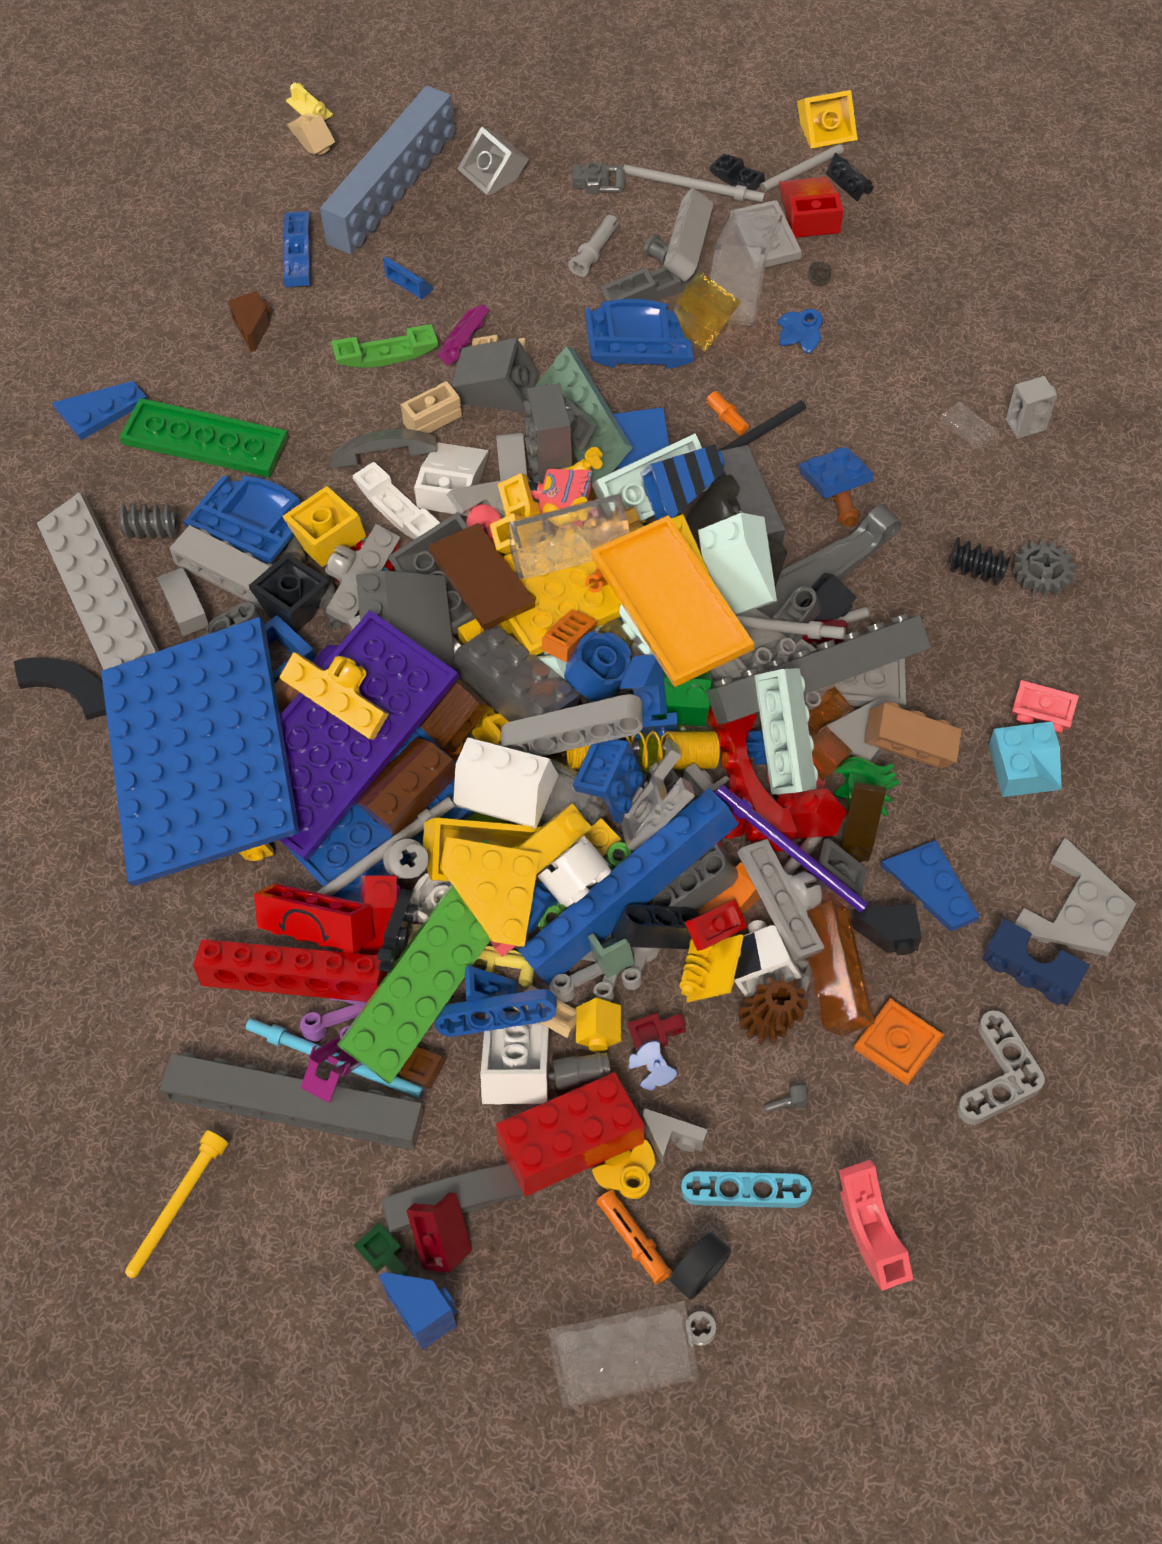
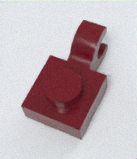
[627,1013,686,1051]

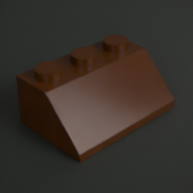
[355,737,456,836]

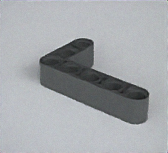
[649,769,738,911]

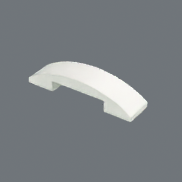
[353,462,440,539]

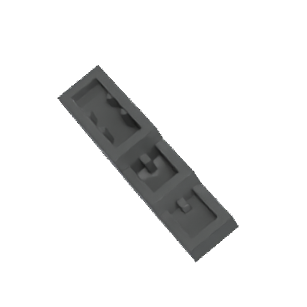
[600,265,707,301]
[381,1164,523,1232]

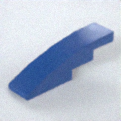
[283,211,311,287]

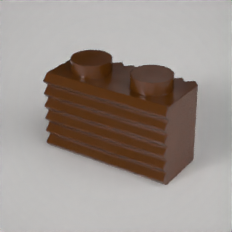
[420,681,491,752]

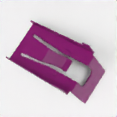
[300,1036,362,1103]

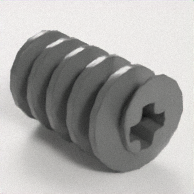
[119,504,180,539]

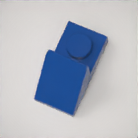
[620,654,667,716]

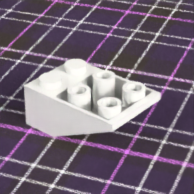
[414,442,489,516]

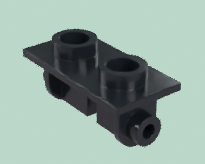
[826,153,874,201]

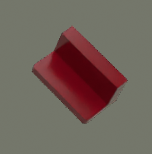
[406,1192,472,1273]

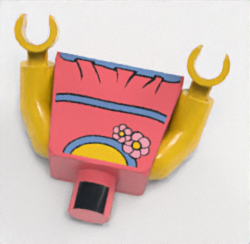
[528,447,603,528]

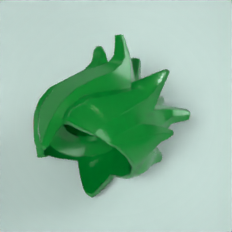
[834,756,900,816]

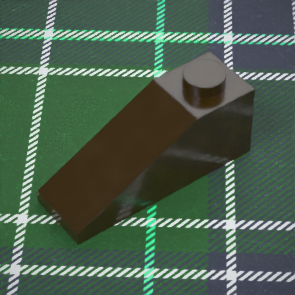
[840,782,886,863]

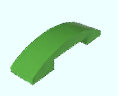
[331,324,438,368]

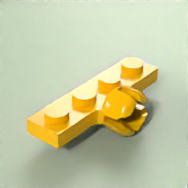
[279,652,389,740]

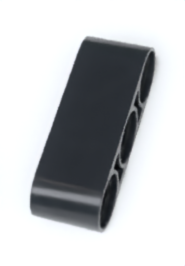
[612,905,701,949]

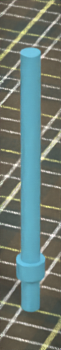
[246,1018,424,1099]

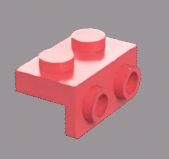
[1011,680,1079,733]

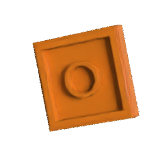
[854,998,944,1086]

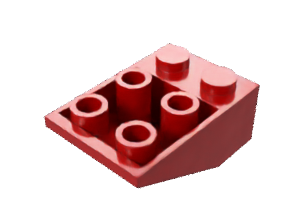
[779,177,843,238]

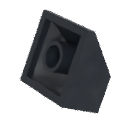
[249,552,330,632]

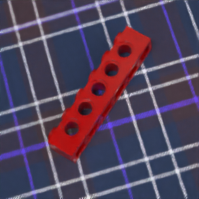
[193,939,388,1002]

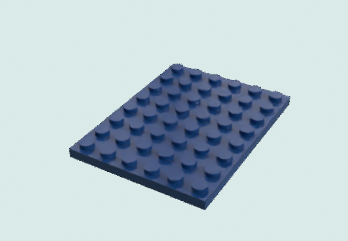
[101,617,300,886]

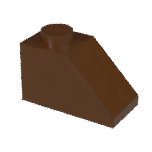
[228,291,271,352]

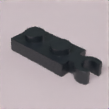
[377,889,418,972]

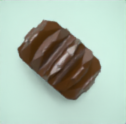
[752,974,808,1032]
[738,992,788,1045]

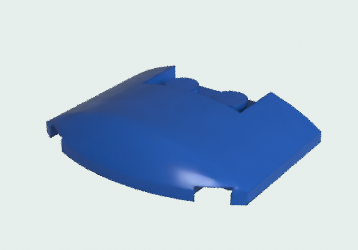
[585,299,694,369]
[184,476,300,563]

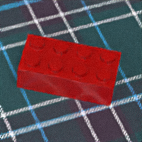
[496,1072,645,1197]

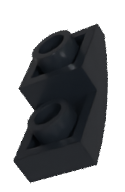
[709,153,765,191]

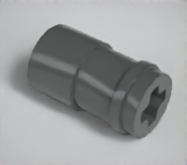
[548,1052,611,1091]

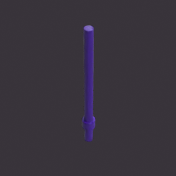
[715,784,868,913]

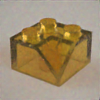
[674,271,741,352]

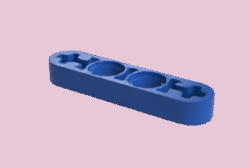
[435,989,557,1037]

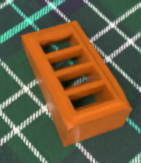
[541,609,597,663]

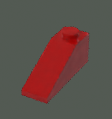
[361,875,397,955]

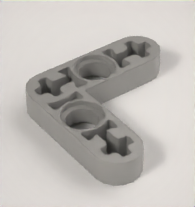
[957,1010,1045,1125]

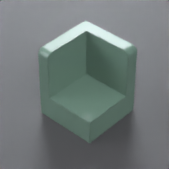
[587,933,635,978]

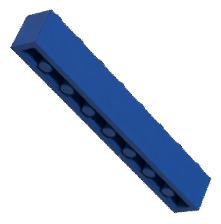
[518,788,739,986]

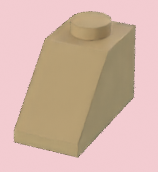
[287,113,335,155]

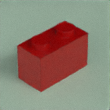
[776,788,847,839]

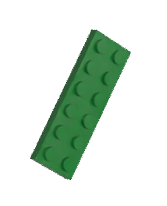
[119,398,289,478]

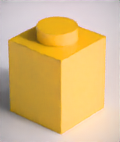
[576,998,621,1052]

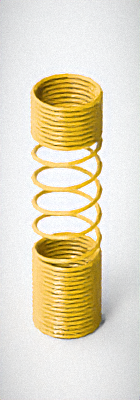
[567,731,720,769]

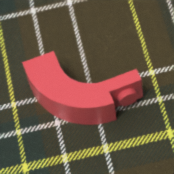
[839,1160,913,1291]

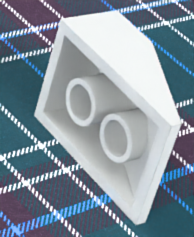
[480,1011,549,1105]

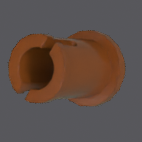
[833,491,860,527]

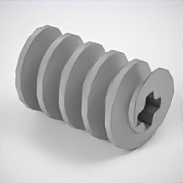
[383,839,428,879]

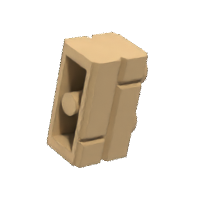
[400,381,462,433]

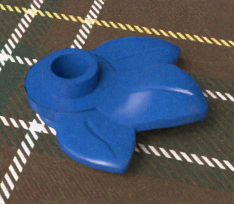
[777,309,823,354]

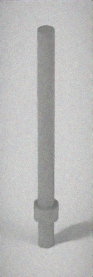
[623,164,766,203]
[736,615,846,640]
[316,797,455,896]

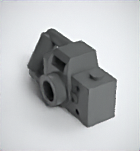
[572,162,625,195]

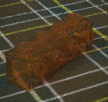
[807,900,874,1036]

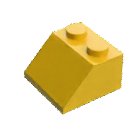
[797,90,858,149]
[283,486,366,567]

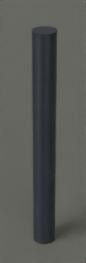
[718,400,806,451]

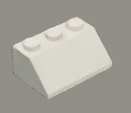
[453,738,559,828]

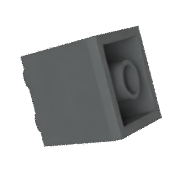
[451,338,540,412]

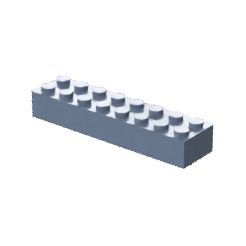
[320,85,455,254]

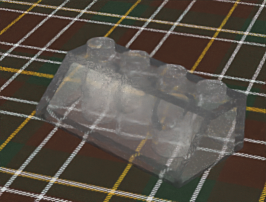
[509,493,630,579]
[548,1301,699,1409]

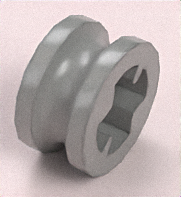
[685,1311,716,1346]

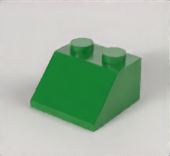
[653,670,711,727]

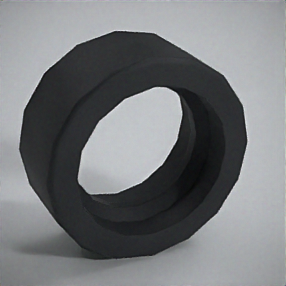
[670,1232,731,1300]

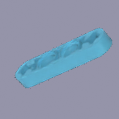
[681,1171,812,1208]

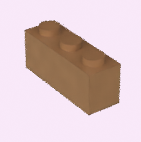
[864,702,962,769]

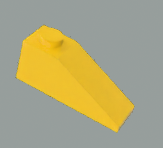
[517,803,592,875]

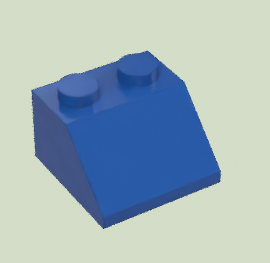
[378,1272,458,1350]

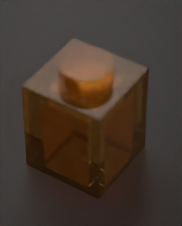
[809,726,852,781]

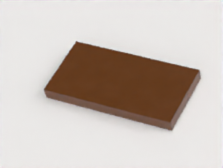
[428,523,535,631]

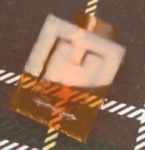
[808,687,853,737]

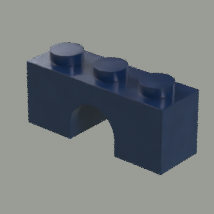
[982,919,1090,1006]

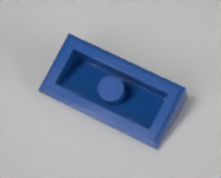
[383,256,434,299]

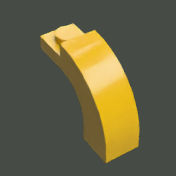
[490,473,542,554]

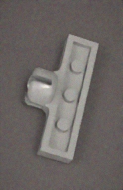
[325,524,400,625]
[737,839,825,962]

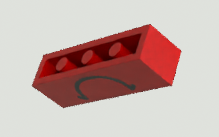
[254,883,373,953]

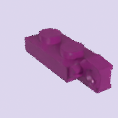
[436,304,489,366]

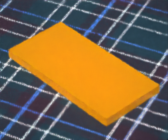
[591,515,754,687]

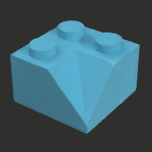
[988,722,1062,797]

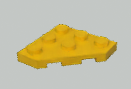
[440,837,540,947]

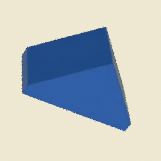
[465,966,517,1014]

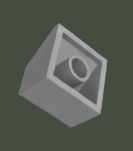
[457,127,529,196]

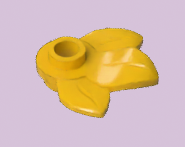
[592,1140,655,1199]

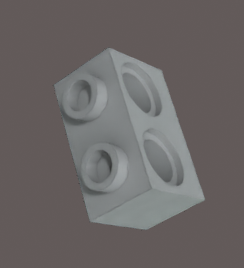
[1006,376,1057,439]

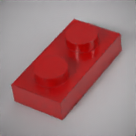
[685,899,748,951]

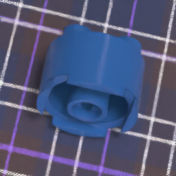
[564,631,631,702]

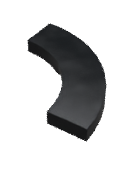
[13,658,107,720]

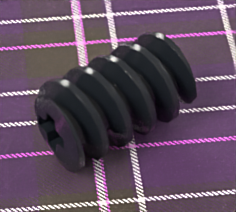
[949,537,1012,586]

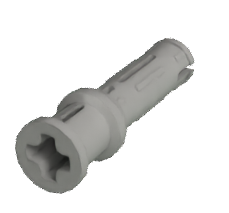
[568,215,619,277]

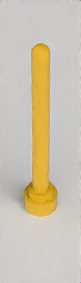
[125,1130,229,1278]

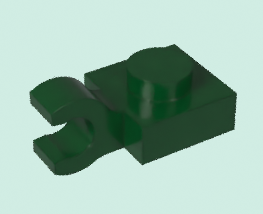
[354,1222,411,1277]

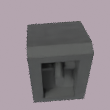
[814,839,867,895]

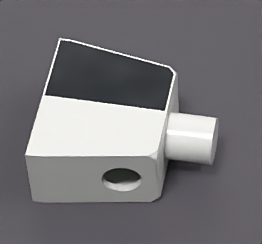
[734,920,801,997]

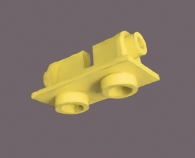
[286,83,333,120]

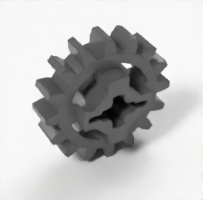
[1012,540,1076,597]

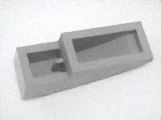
[156,567,208,636]

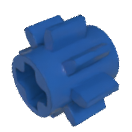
[746,728,767,765]

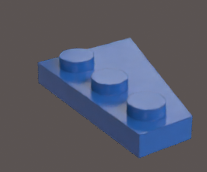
[52,381,147,440]

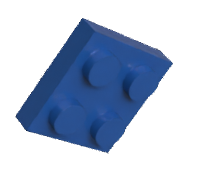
[799,447,873,499]

